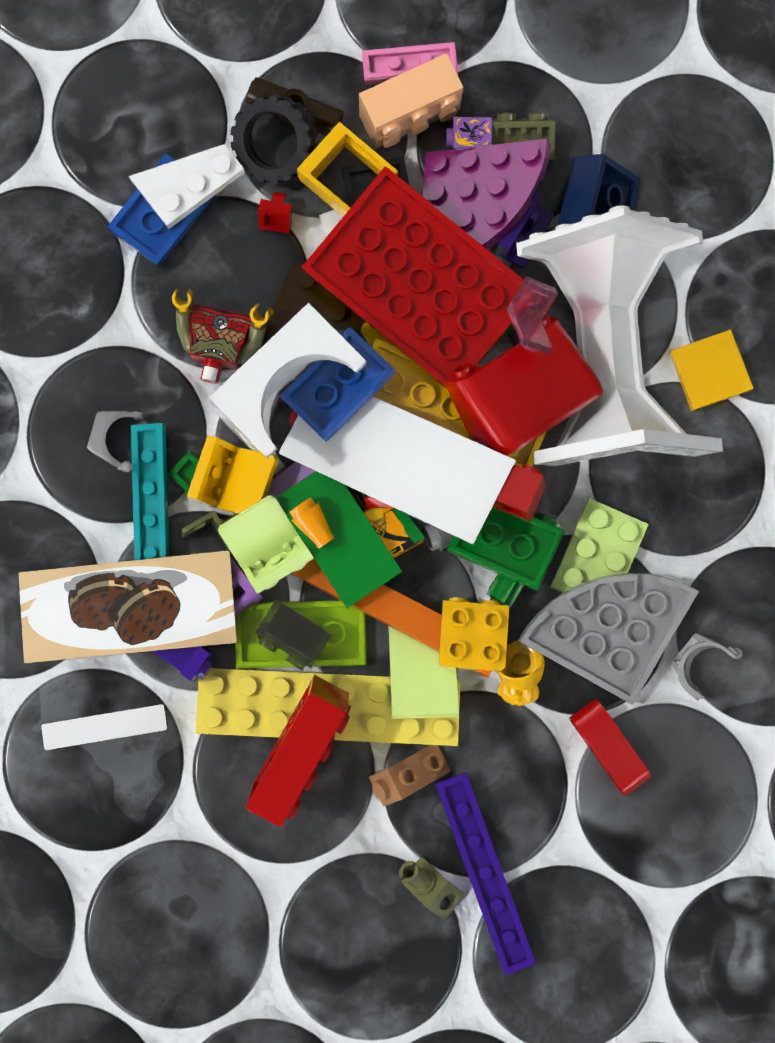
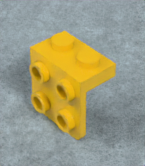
[187,435,278,514]
[439,597,509,672]

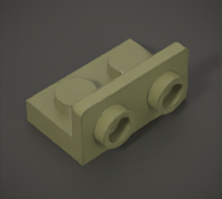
[492,112,555,160]

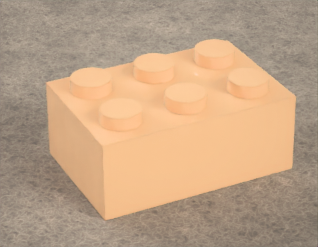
[359,53,463,149]

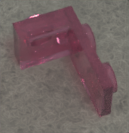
[507,277,558,354]

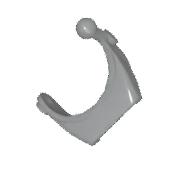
[87,411,145,472]
[671,633,743,701]

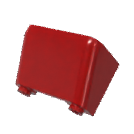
[443,314,603,455]

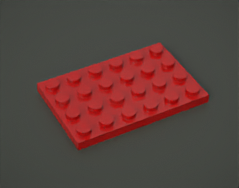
[301,166,538,389]

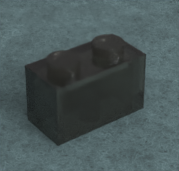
[255,599,333,671]

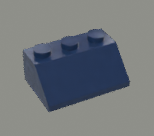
[557,154,641,226]

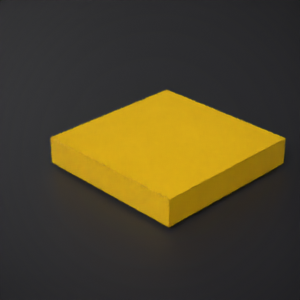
[669,329,754,412]

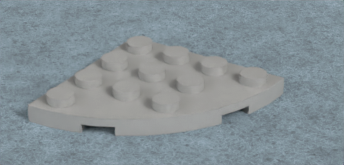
[518,573,699,705]

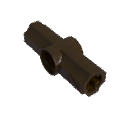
[246,77,344,136]

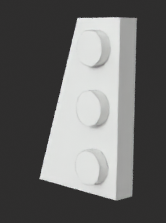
[129,144,245,229]

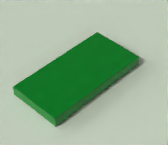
[275,471,402,609]

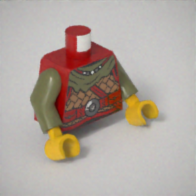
[172,288,273,384]

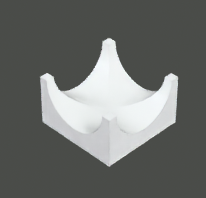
[209,303,366,476]

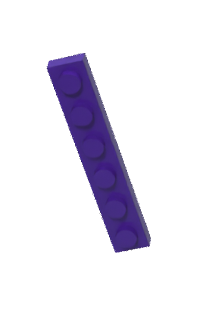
[435,772,536,975]

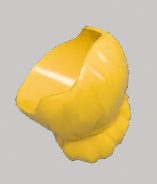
[497,640,545,706]

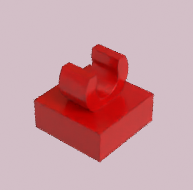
[258,192,292,234]

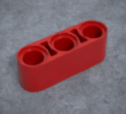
[569,699,652,796]

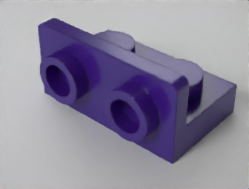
[496,191,554,268]

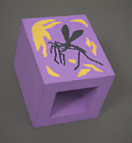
[446,117,492,151]

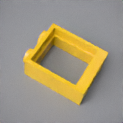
[297,122,398,217]

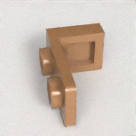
[369,745,450,806]

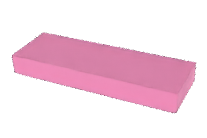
[362,42,458,85]

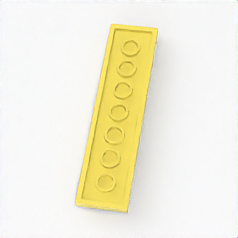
[195,668,461,746]

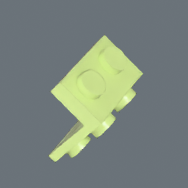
[218,495,314,594]

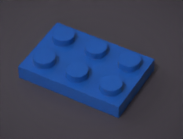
[107,153,217,267]
[280,327,396,443]

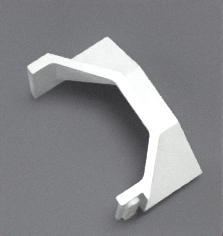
[517,206,723,466]

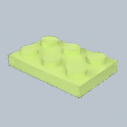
[550,498,649,593]

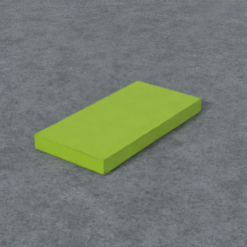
[235,601,367,669]

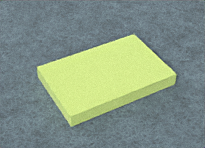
[388,626,459,719]

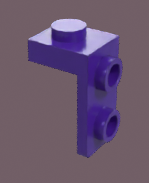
[151,646,214,681]

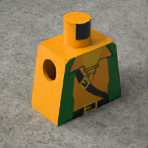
[355,493,425,558]

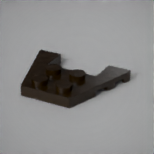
[261,264,367,347]

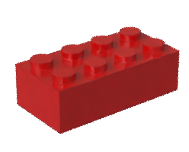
[245,675,351,827]

